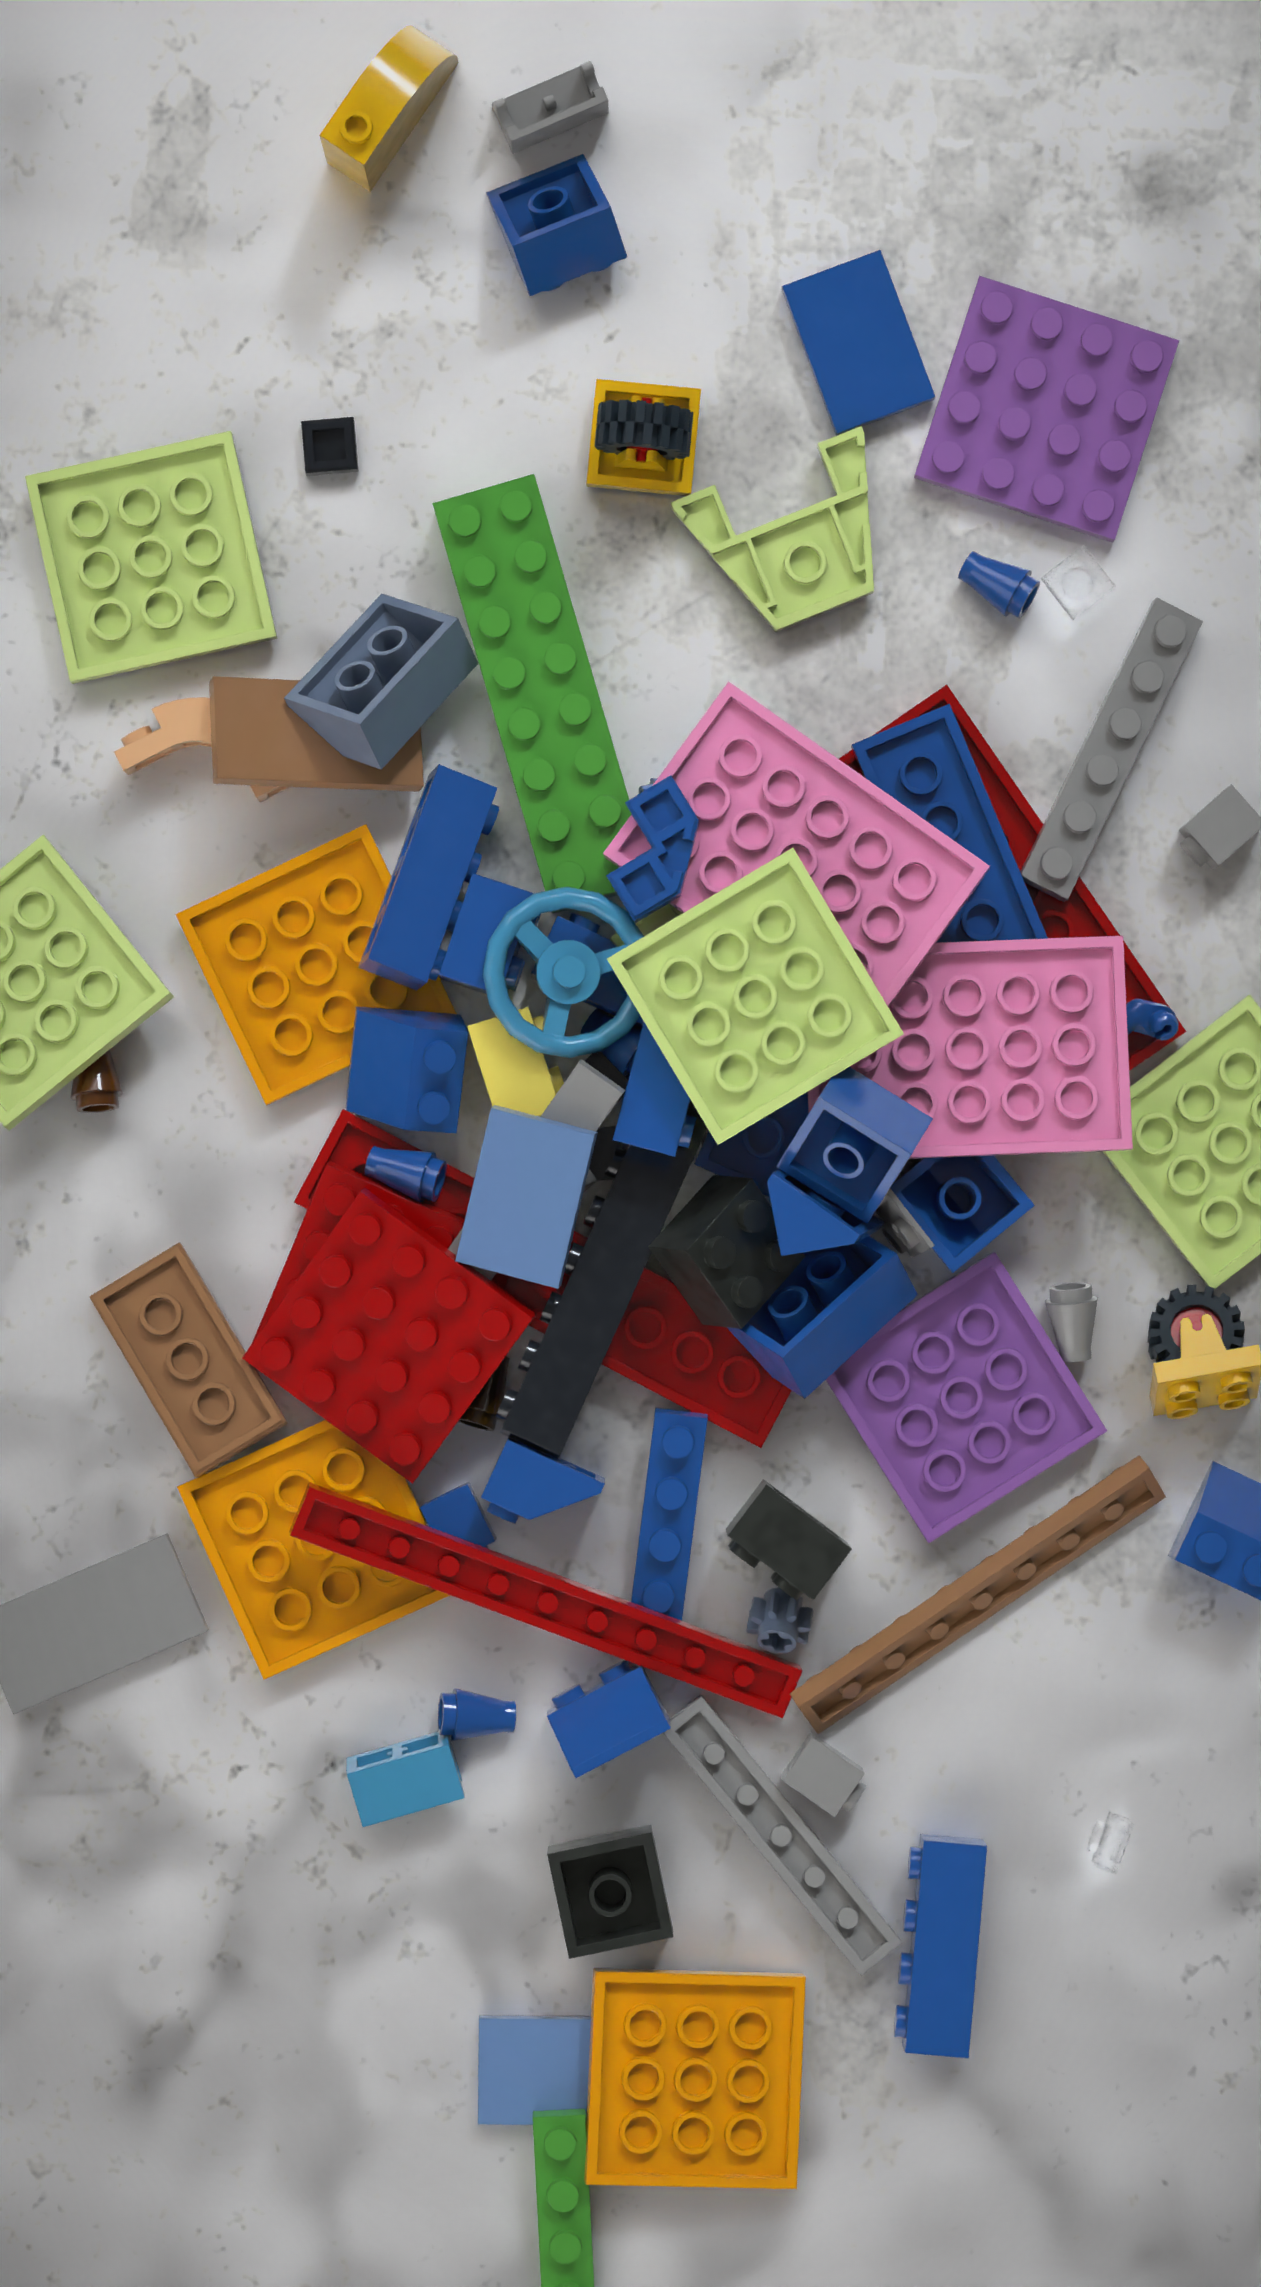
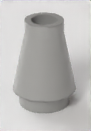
[1045,1282,1098,1362]

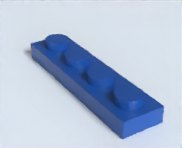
[631,1408,708,1621]

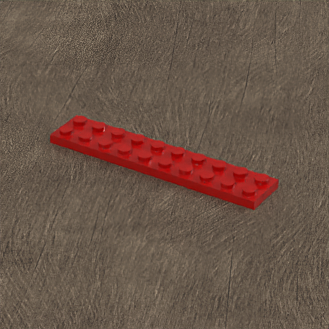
[294,1109,792,1448]

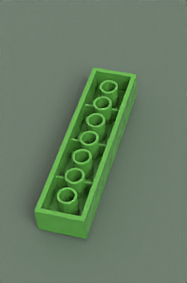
[432,474,631,914]

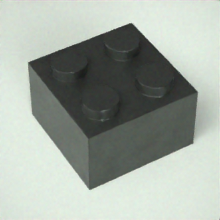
[648,1175,806,1329]
[725,1479,852,1600]
[547,1825,674,1959]

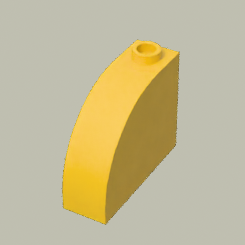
[319,25,459,192]

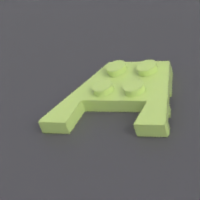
[671,426,874,632]

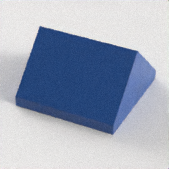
[767,1170,884,1256]

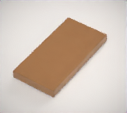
[209,676,424,792]
[89,1242,288,1478]

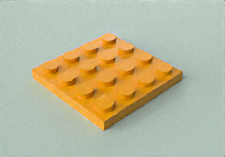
[175,824,457,1105]
[177,1420,450,1680]
[584,1968,806,2189]

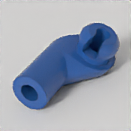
[1126,998,1179,1041]

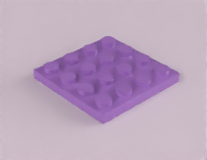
[914,276,1179,543]
[826,1252,1107,1543]

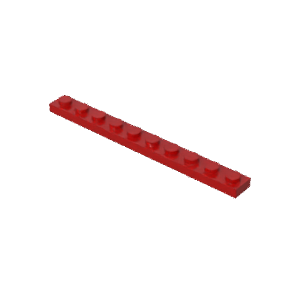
[289,1482,803,1718]

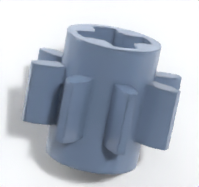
[746,1587,814,1654]

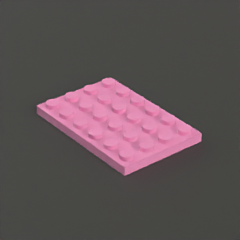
[603,681,990,1008]
[808,936,1133,1159]

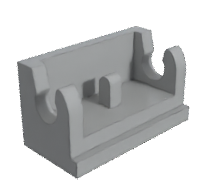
[492,61,609,154]

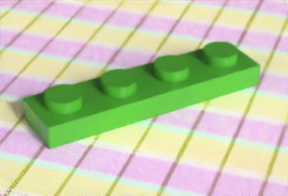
[533,2108,595,2287]

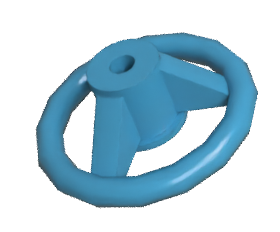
[482,887,644,1058]

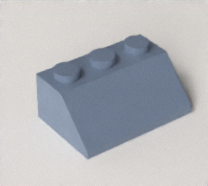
[284,593,478,770]

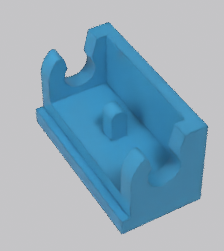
[346,1731,465,1827]

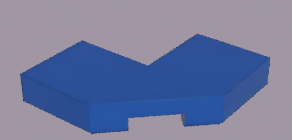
[606,775,699,923]

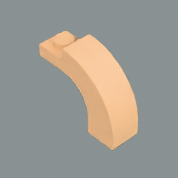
[114,697,290,802]

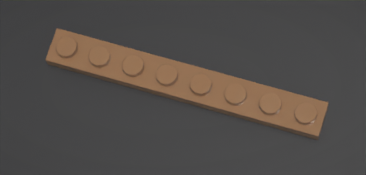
[790,1455,1166,1734]

